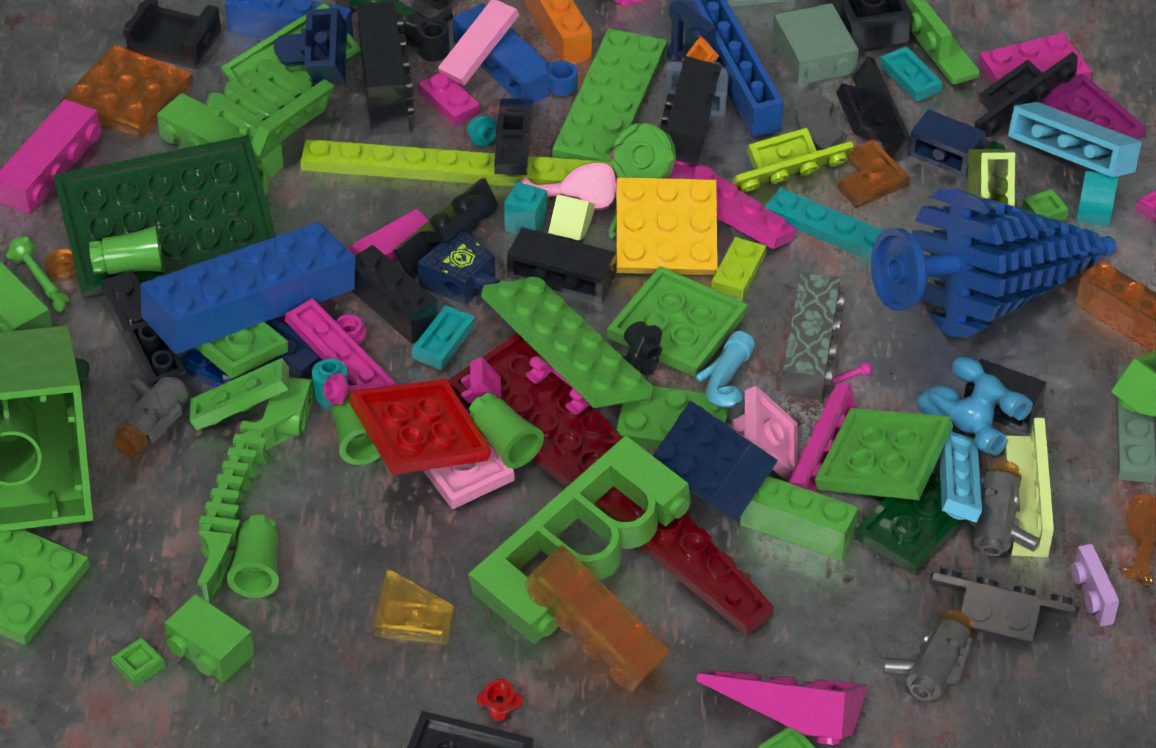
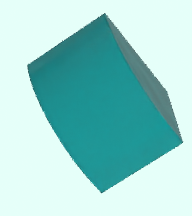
[1076,171,1119,227]

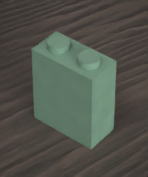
[773,3,859,85]

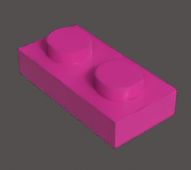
[418,72,480,126]

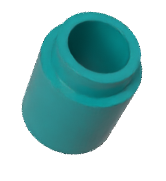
[312,359,348,410]

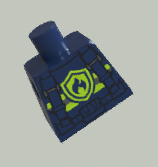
[418,229,501,304]

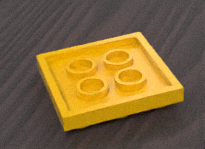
[616,178,718,275]

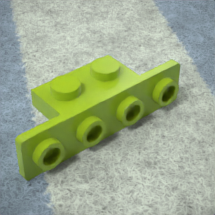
[731,127,854,193]

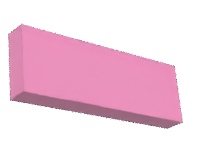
[438,0,519,86]

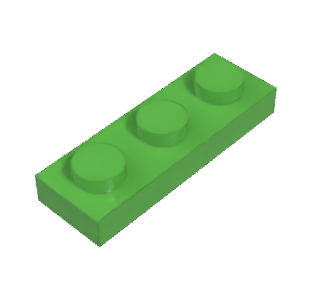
[190,358,289,431]

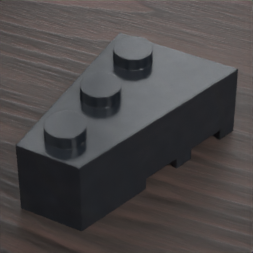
[660,56,722,166]

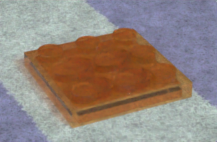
[61,45,193,139]

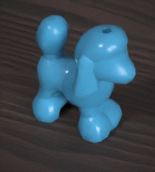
[917,356,1033,456]

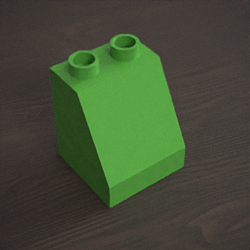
[0,325,93,532]

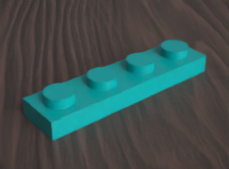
[765,187,884,261]

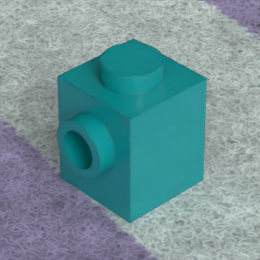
[504,182,547,235]

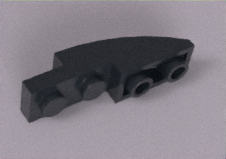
[494,98,534,175]
[100,270,186,386]

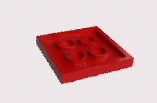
[348,379,491,475]

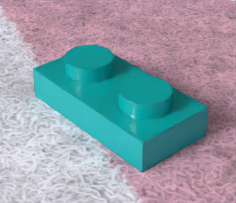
[880,46,942,102]
[411,305,475,370]

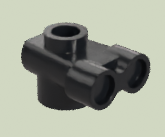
[623,321,663,375]

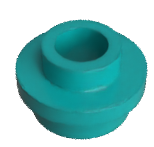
[467,115,497,147]

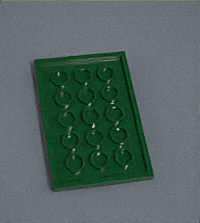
[53,135,276,298]

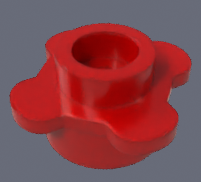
[477,679,523,722]

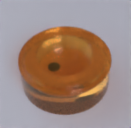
[44,249,76,281]

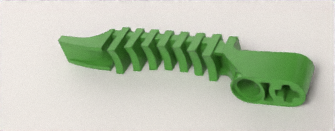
[197,376,314,603]

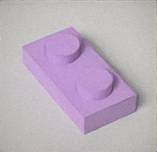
[1071,544,1119,627]

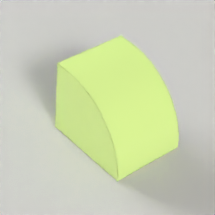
[548,194,596,241]

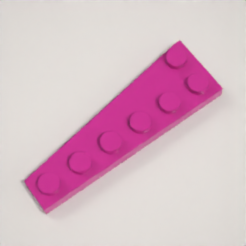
[610,149,797,249]

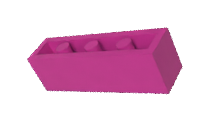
[0,99,101,214]

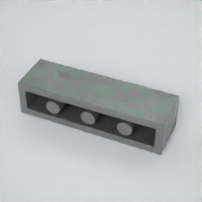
[781,272,846,400]

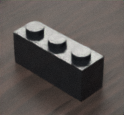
[507,227,616,303]
[351,245,438,344]

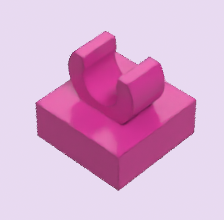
[461,357,501,404]

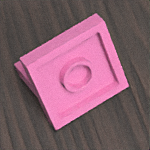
[733,385,799,482]

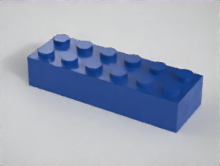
[140,222,356,354]

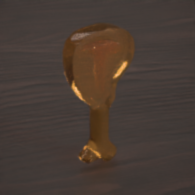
[1122,494,1156,586]

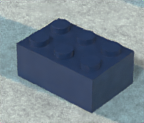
[653,400,778,521]

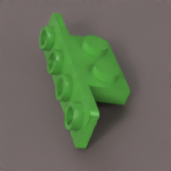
[906,0,980,84]

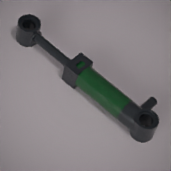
[336,0,454,62]

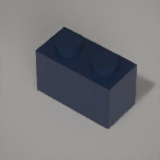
[908,109,986,178]

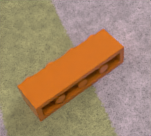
[523,0,592,64]

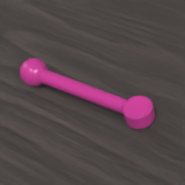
[824,362,872,387]

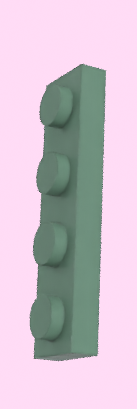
[1115,365,1156,483]

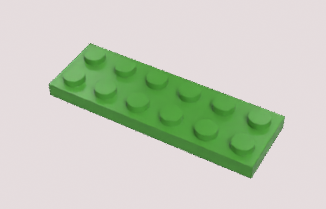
[552,28,667,162]
[481,277,654,408]

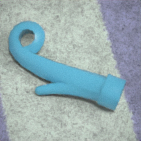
[696,331,755,409]

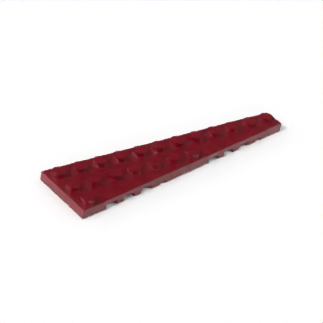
[448,333,774,636]

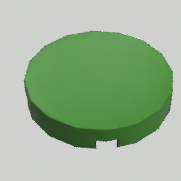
[612,123,676,179]

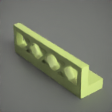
[1004,418,1054,557]

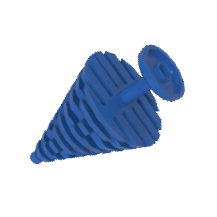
[870,189,1117,337]

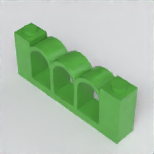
[468,436,691,645]

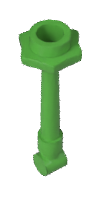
[6,236,69,312]

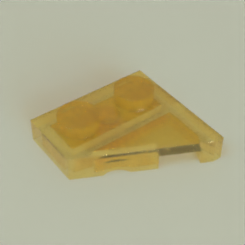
[373,570,455,645]

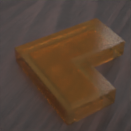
[838,139,911,209]

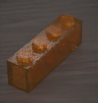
[1075,260,1156,352]
[524,545,671,693]

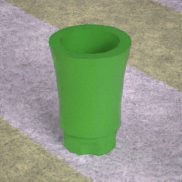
[89,225,164,275]
[469,392,544,469]
[331,394,381,465]
[227,514,279,598]

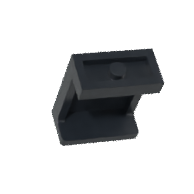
[123,0,221,69]

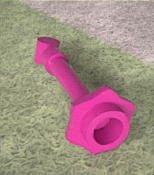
[323,373,403,405]

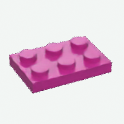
[978,32,1092,85]

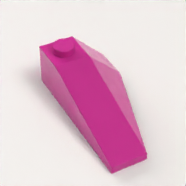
[697,670,867,745]

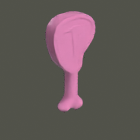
[520,163,616,211]

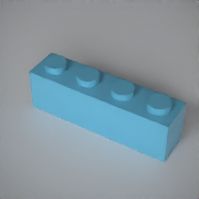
[1008,102,1142,177]

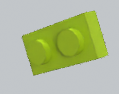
[711,237,766,299]

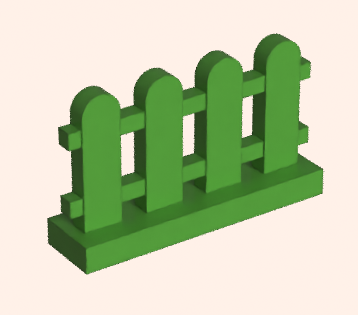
[206,59,335,157]

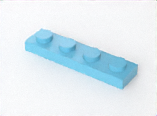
[939,431,982,523]

